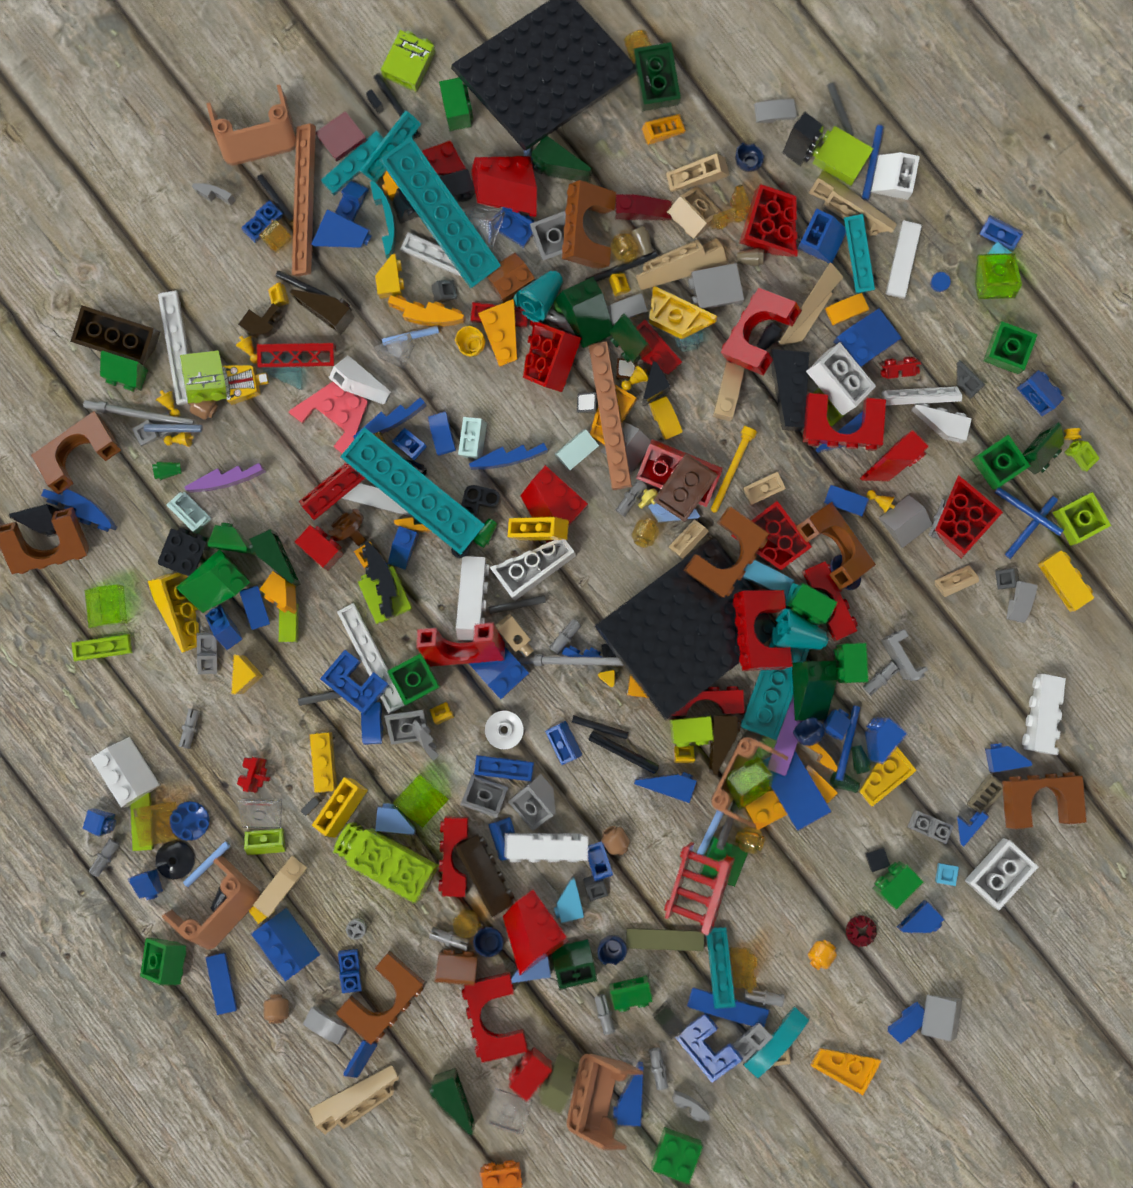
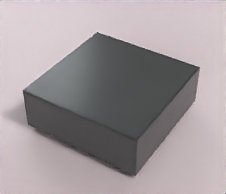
[301,796,322,816]

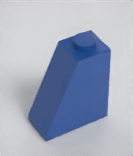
[311,209,372,248]

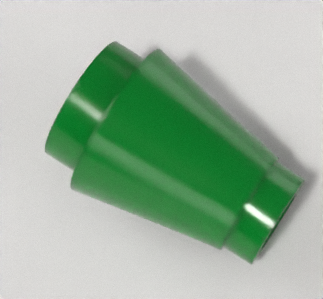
[152,462,182,480]
[473,518,498,548]

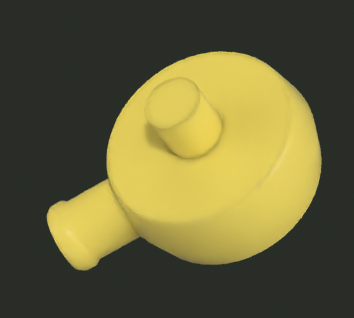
[638,489,658,509]

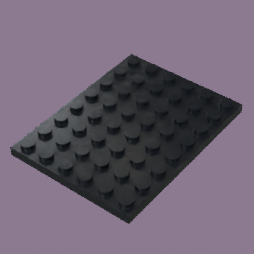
[451,0,637,151]
[594,540,776,721]

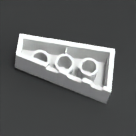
[490,540,576,601]
[456,556,489,642]
[1022,674,1066,755]
[504,833,588,862]

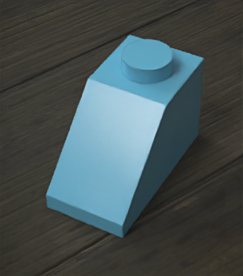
[554,877,584,923]

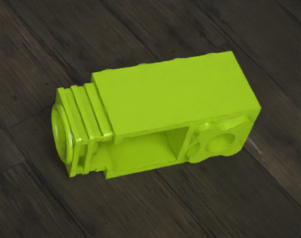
[332,822,439,903]

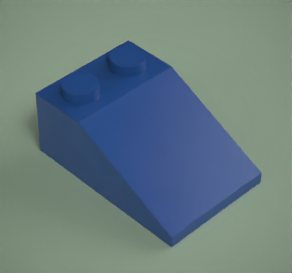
[833,308,902,368]
[469,647,530,699]

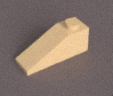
[666,153,730,192]
[712,362,744,422]
[253,856,307,917]

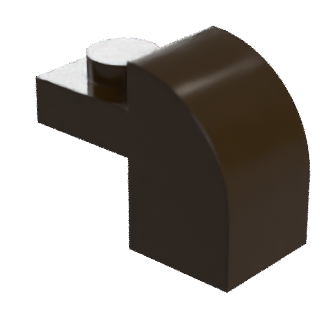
[238,303,282,339]

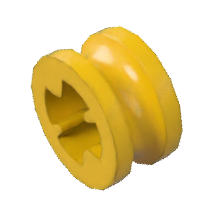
[1063,428,1082,440]

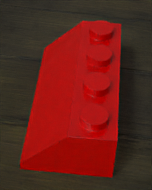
[636,439,723,507]

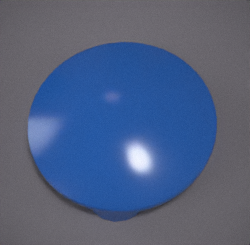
[170,802,210,841]

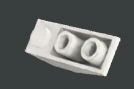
[329,356,391,405]
[911,403,972,443]

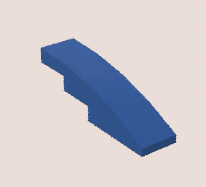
[353,397,427,439]
[469,443,548,470]
[687,988,769,1027]

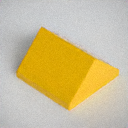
[231,655,263,694]

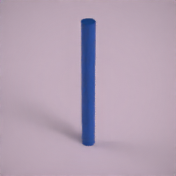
[862,125,884,200]
[995,487,1064,536]
[1004,496,1058,559]
[835,706,860,781]

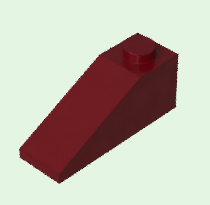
[615,194,672,220]

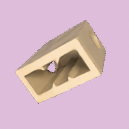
[495,613,534,657]

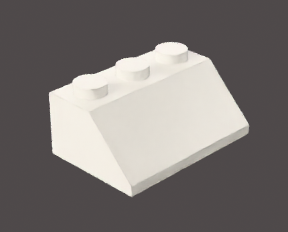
[90,737,160,807]

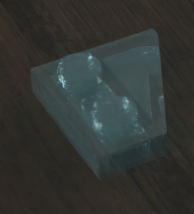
[263,352,302,390]

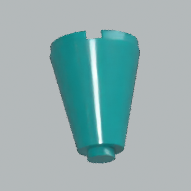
[514,270,563,322]
[772,609,829,650]

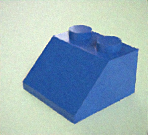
[1017,370,1064,416]

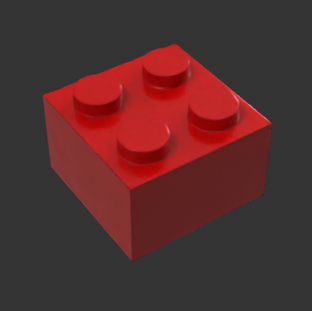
[295,525,344,571]
[508,1047,552,1102]

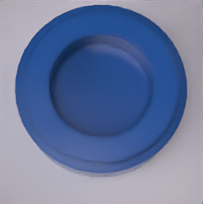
[930,272,951,292]

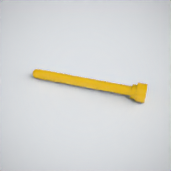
[711,426,757,513]

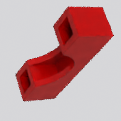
[802,561,858,641]
[673,686,744,716]
[439,816,469,897]

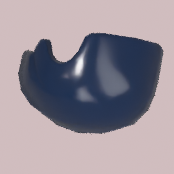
[735,142,764,172]
[793,718,825,746]
[473,927,504,957]
[597,935,627,965]

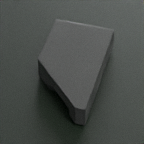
[956,360,985,399]

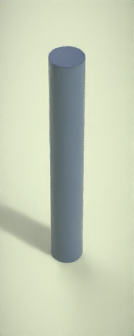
[144,424,203,432]

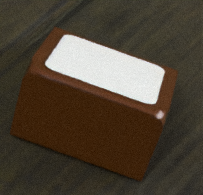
[617,358,636,380]

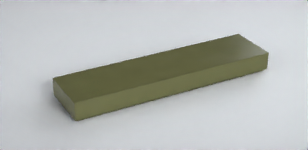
[626,928,704,951]

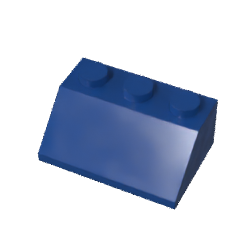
[865,717,907,764]
[251,907,321,982]

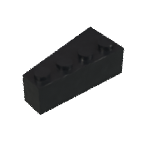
[782,112,824,166]
[392,169,475,224]
[769,349,810,432]

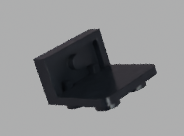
[158,527,210,576]

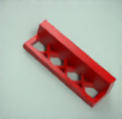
[257,343,336,368]
[299,462,365,520]

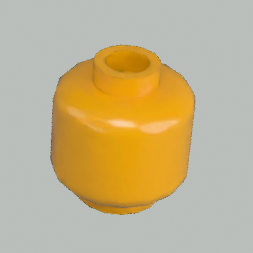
[808,939,837,970]

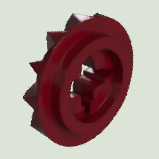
[846,915,877,947]

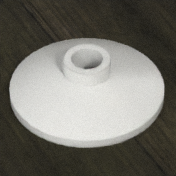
[485,711,523,749]

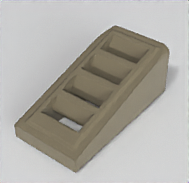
[967,772,1003,814]

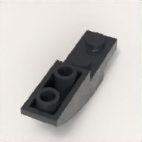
[362,542,399,619]

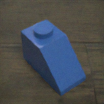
[388,526,419,570]
[822,708,852,740]
[985,743,1032,773]
[128,869,163,900]
[897,900,945,933]

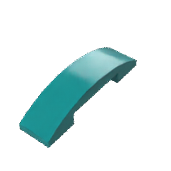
[370,181,396,260]
[743,1006,809,1078]

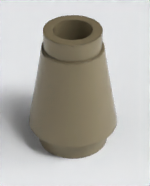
[631,226,653,256]
[737,248,764,267]

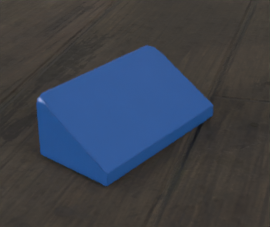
[979,215,1023,251]
[545,721,582,766]
[488,817,515,861]
[343,1039,377,1078]

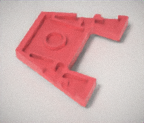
[288,382,368,454]

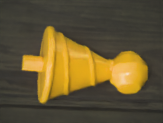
[236,336,257,364]
[621,366,648,390]
[156,390,180,417]
[163,432,194,447]
[866,490,895,513]

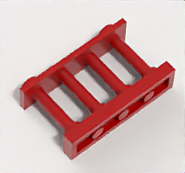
[664,842,735,935]

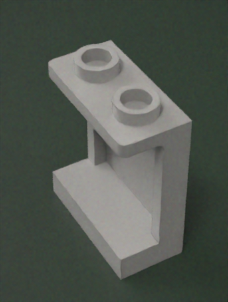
[688,263,744,309]
[880,629,928,681]

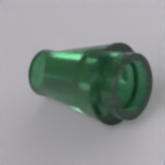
[851,745,872,775]
[830,771,860,793]

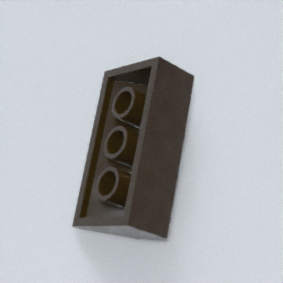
[70,305,161,365]
[455,834,515,918]

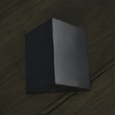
[641,362,670,406]

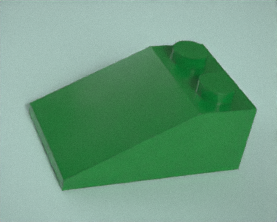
[176,549,250,613]

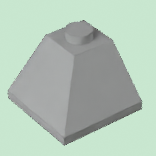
[508,774,555,831]

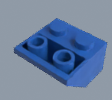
[797,208,846,263]

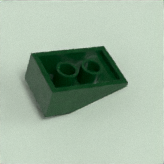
[634,42,681,111]
[532,136,592,183]
[555,277,613,349]
[609,313,652,364]
[1022,422,1064,475]
[249,529,301,586]
[792,661,837,721]
[429,1068,476,1135]

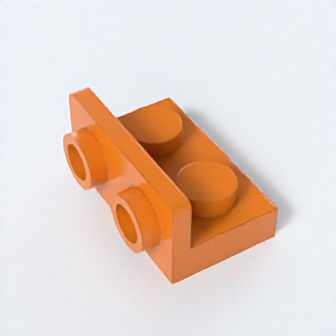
[480,1160,523,1188]

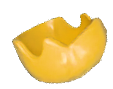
[455,325,486,357]

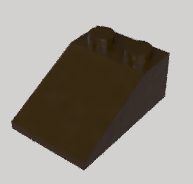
[290,289,355,335]
[709,715,741,775]

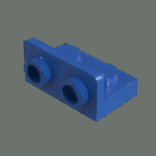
[492,207,535,248]

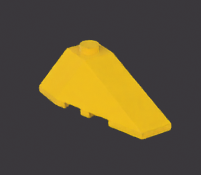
[148,572,199,653]

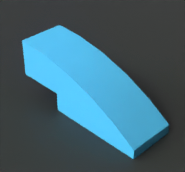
[742,560,795,598]

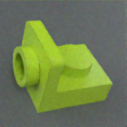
[1065,440,1100,472]

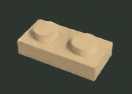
[743,472,786,506]
[669,519,709,559]
[935,565,979,597]

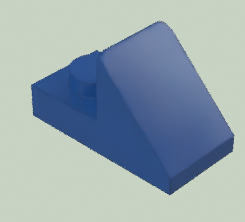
[336,181,369,221]
[392,427,427,461]
[957,811,989,847]
[588,841,613,881]

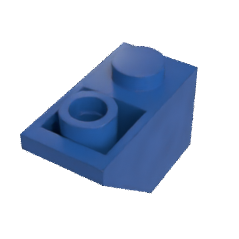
[205,604,243,650]
[83,808,116,836]

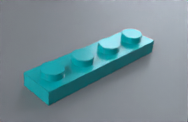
[359,111,421,183]
[321,130,384,196]
[844,214,875,294]
[706,927,736,1009]

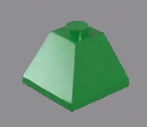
[208,523,252,554]

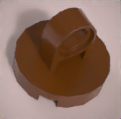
[328,509,366,547]

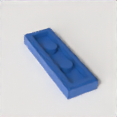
[474,755,534,781]
[205,952,237,1015]

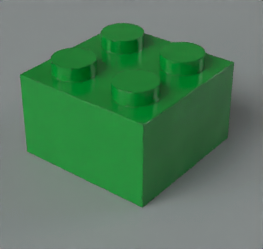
[439,77,474,131]
[983,321,1038,374]
[971,434,1030,490]
[786,583,837,625]
[833,643,868,683]
[387,653,441,706]
[872,861,924,910]
[651,1127,703,1185]

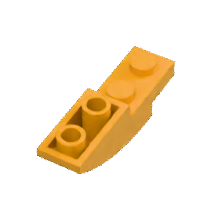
[388,295,465,327]

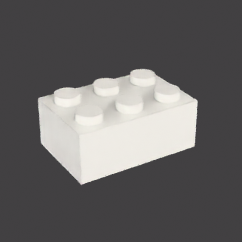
[806,342,876,415]
[964,838,1038,910]

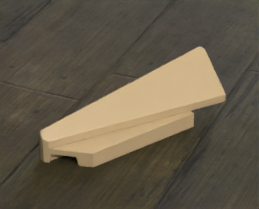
[809,170,897,236]
[636,238,728,290]
[777,263,843,347]
[309,1066,399,1135]

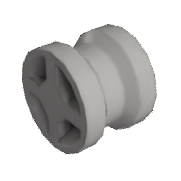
[346,918,367,940]

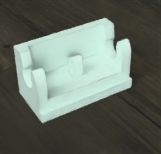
[458,417,487,459]
[555,429,599,470]
[166,492,212,534]

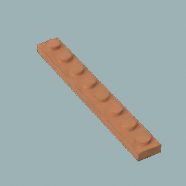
[292,123,316,277]
[589,341,632,491]

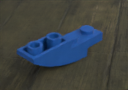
[41,489,117,532]

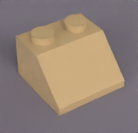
[668,186,723,239]

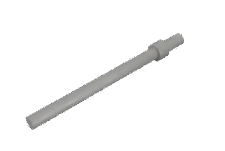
[83,400,195,425]
[520,655,623,666]

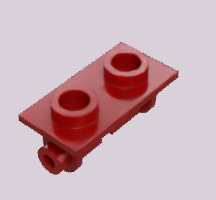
[879,357,921,379]

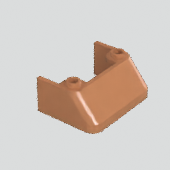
[206,85,296,166]
[711,737,789,828]
[162,855,260,949]
[567,1054,643,1150]

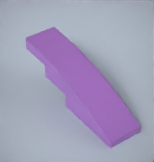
[184,463,266,493]
[767,697,804,776]

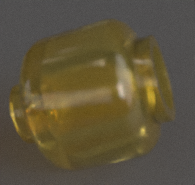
[610,233,638,263]
[632,518,659,548]
[735,826,765,854]

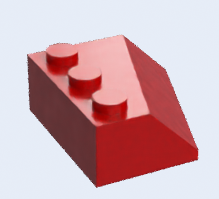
[471,156,537,217]
[739,184,798,257]
[523,320,581,392]
[860,430,929,481]
[520,465,588,543]
[935,475,1003,559]
[731,501,812,570]
[503,890,568,976]

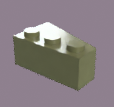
[538,1053,579,1114]

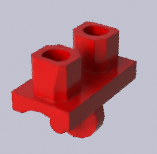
[237,757,271,793]

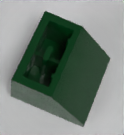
[552,939,597,990]

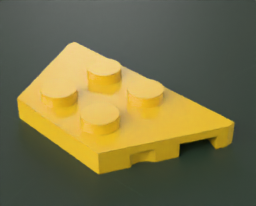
[649,286,717,339]

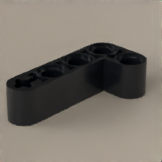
[451,485,501,560]

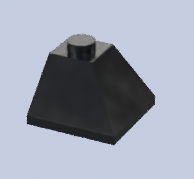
[9,504,59,537]

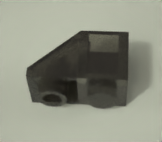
[652,1001,685,1040]

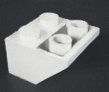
[871,153,920,200]

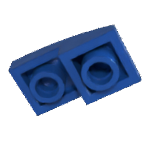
[242,200,283,243]
[428,412,456,456]
[824,485,869,517]
[240,585,270,630]
[562,645,602,657]
[361,702,383,745]
[338,949,362,993]
[887,1002,925,1044]

